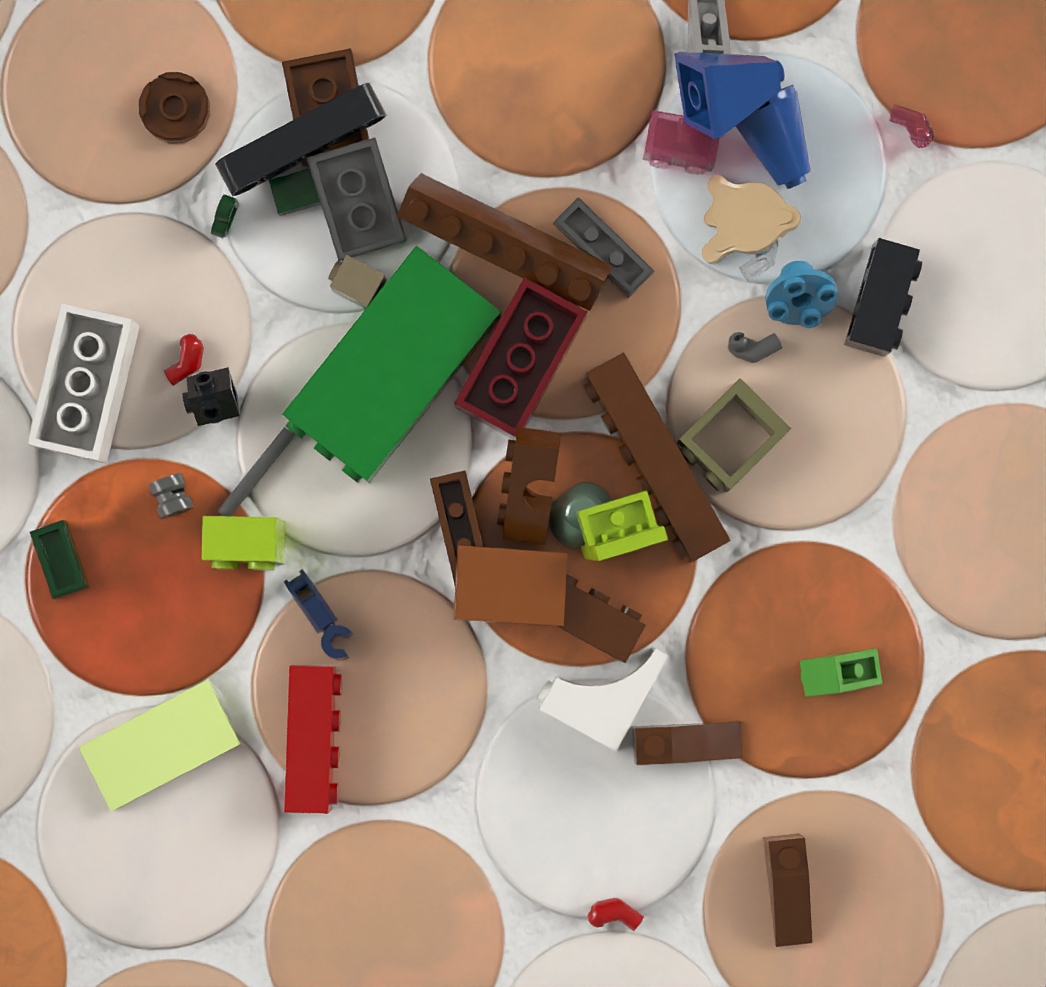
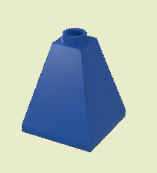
[674,52,785,139]

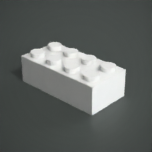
[27,303,140,464]

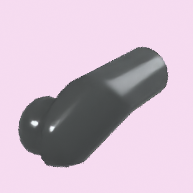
[728,332,782,363]

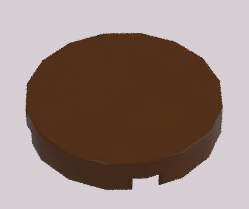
[139,72,210,144]

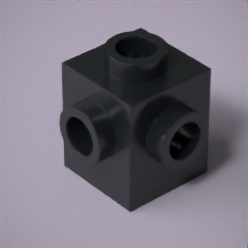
[182,367,240,426]

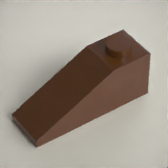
[632,721,742,765]
[763,833,812,947]

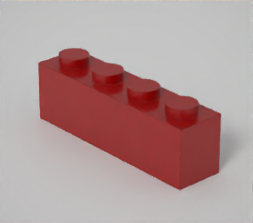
[284,665,342,814]

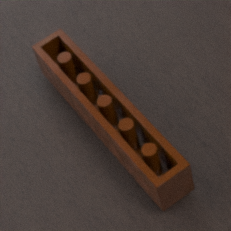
[397,173,613,311]
[583,352,731,563]

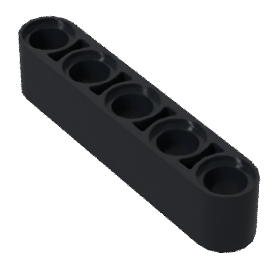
[215,83,387,196]

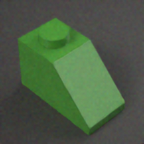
[800,648,882,696]

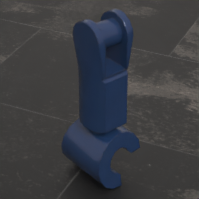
[284,569,354,661]

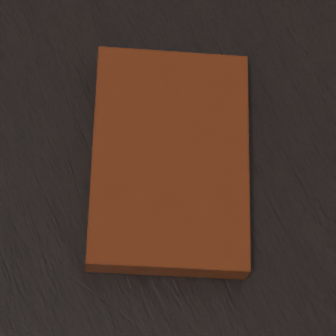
[453,545,567,627]

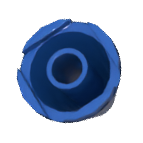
[735,85,811,189]

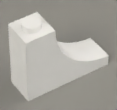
[536,648,668,751]

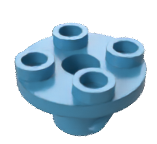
[765,261,838,328]

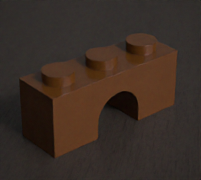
[497,427,561,545]

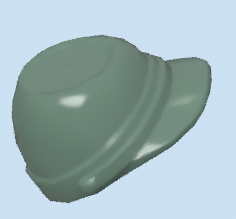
[549,482,611,548]

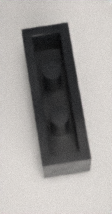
[844,238,922,357]

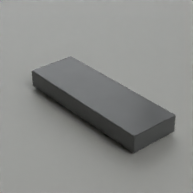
[553,197,654,298]

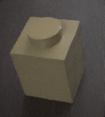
[328,255,387,309]

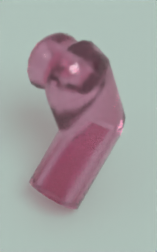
[889,104,934,148]

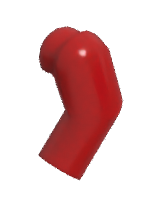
[164,334,204,386]
[587,898,644,931]

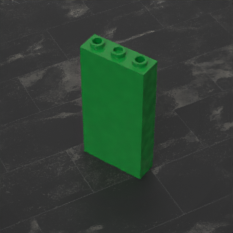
[282,246,501,484]

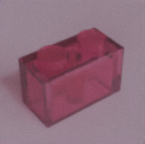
[642,110,720,175]

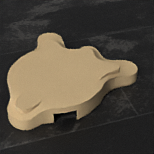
[702,175,801,264]

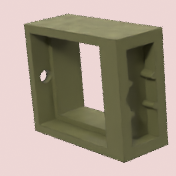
[677,378,791,492]

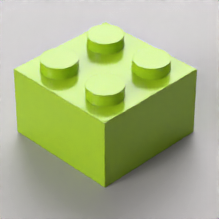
[202,516,285,571]

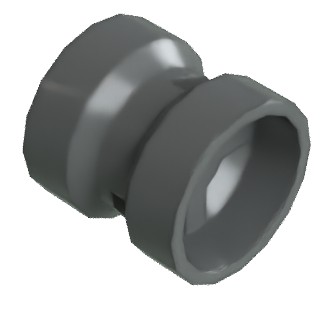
[148,473,194,519]

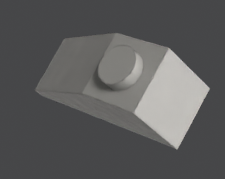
[688,0,731,54]

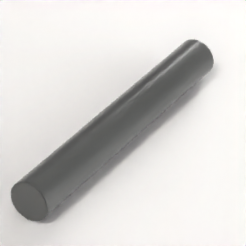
[217,427,295,516]

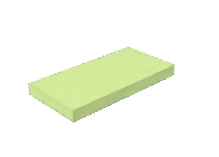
[79,680,242,811]

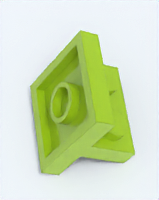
[576,491,668,561]

